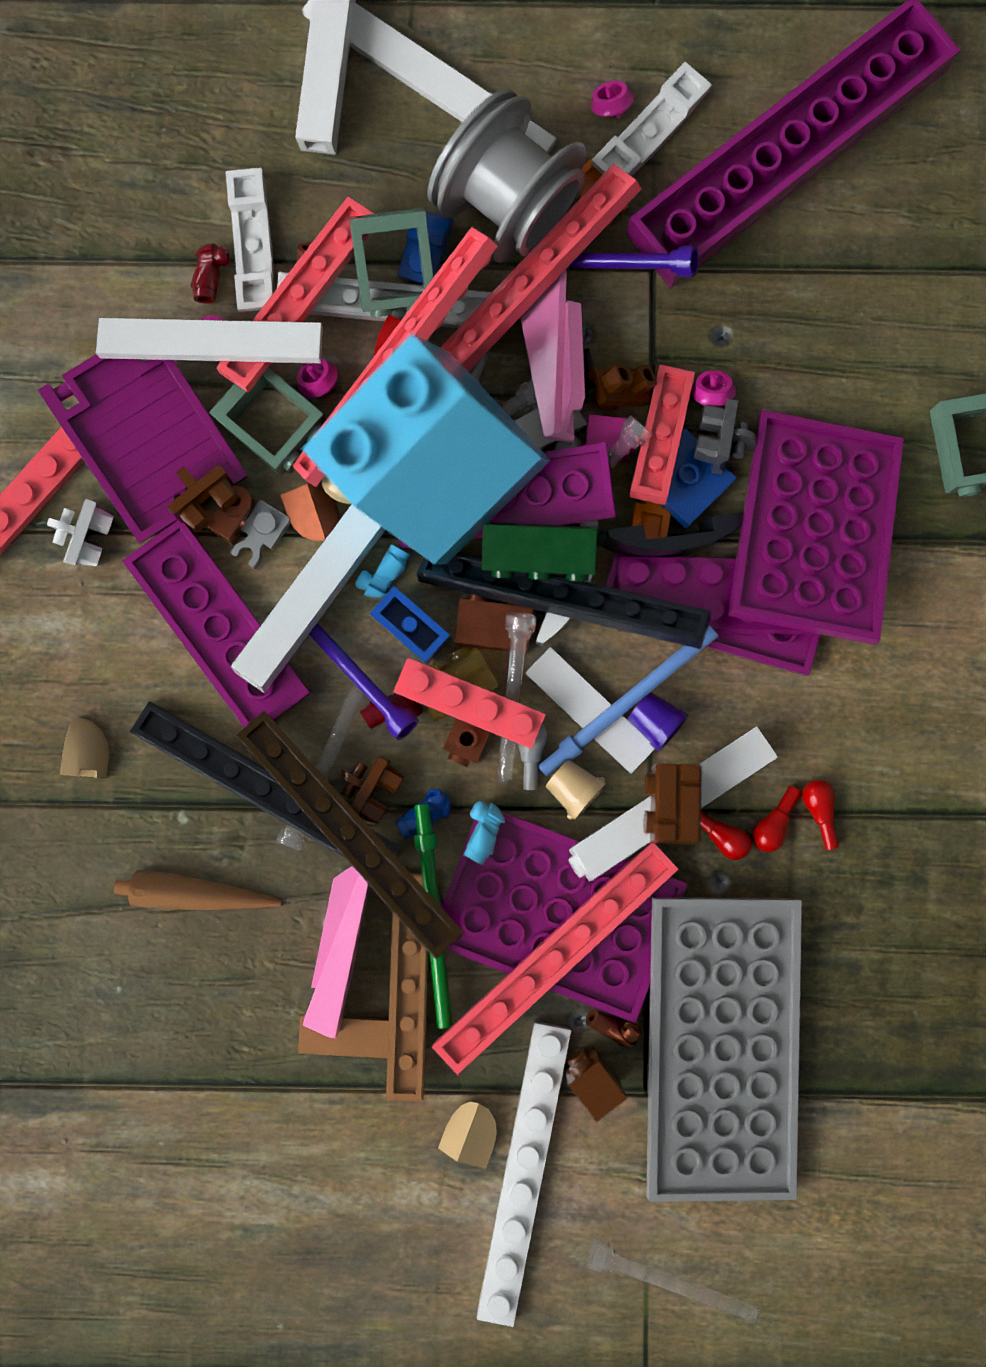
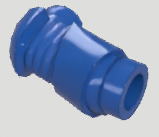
[395,789,451,840]

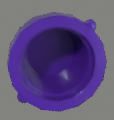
[628,692,689,752]

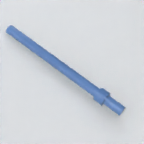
[538,625,718,777]

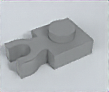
[231,499,291,569]

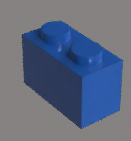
[369,586,451,666]

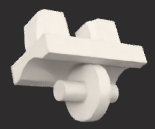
[47,499,114,566]

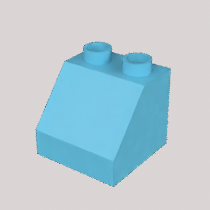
[302,334,551,564]

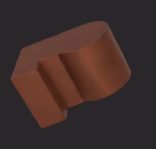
[204,485,255,546]

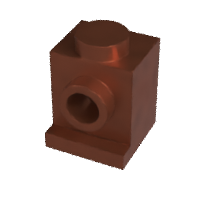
[443,718,490,767]

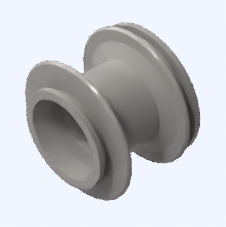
[427,88,586,263]

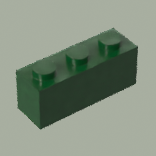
[482,522,599,581]

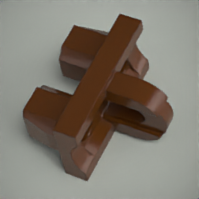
[167,465,238,532]

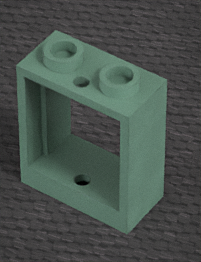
[349,208,433,317]
[209,367,326,476]
[929,394,986,497]

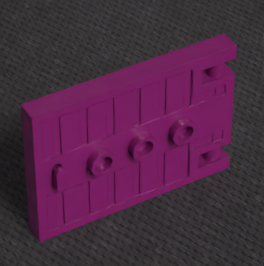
[37,354,248,544]

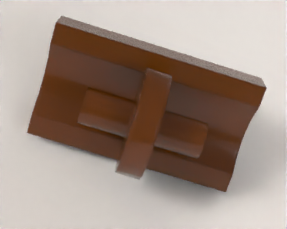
[587,364,657,411]
[339,756,404,824]

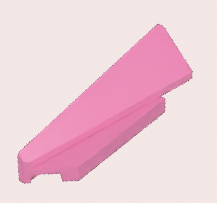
[520,270,585,443]
[303,866,370,1039]

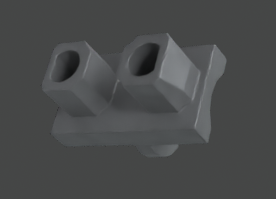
[694,399,757,475]

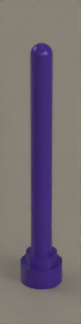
[567,246,699,277]
[308,623,419,740]

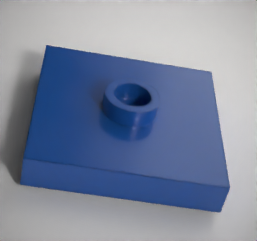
[661,428,737,529]

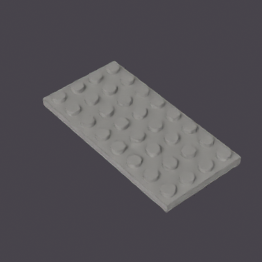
[646,897,802,1202]

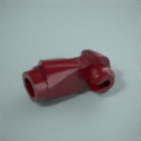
[190,243,231,304]
[360,693,423,729]

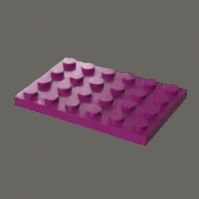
[728,410,904,645]
[441,811,687,1023]

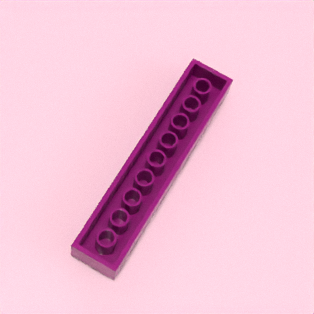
[626,0,961,289]

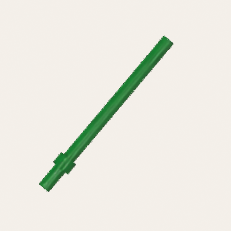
[414,803,452,1028]

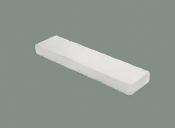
[525,647,654,774]

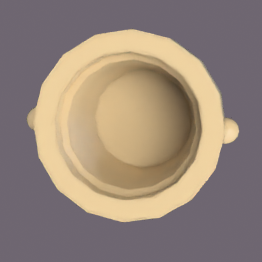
[546,759,606,820]

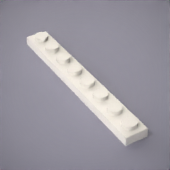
[477,1021,571,1327]

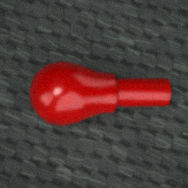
[802,779,839,850]
[752,786,802,853]
[701,811,752,860]

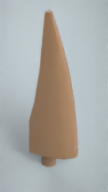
[114,870,282,910]

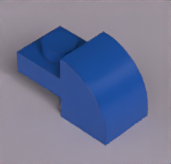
[397,211,454,285]

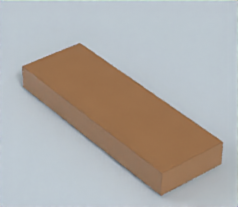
[298,1014,389,1058]

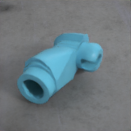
[355,545,410,598]
[463,801,505,865]

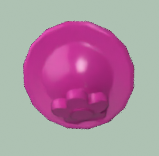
[590,80,634,119]
[297,358,339,399]
[691,370,736,407]

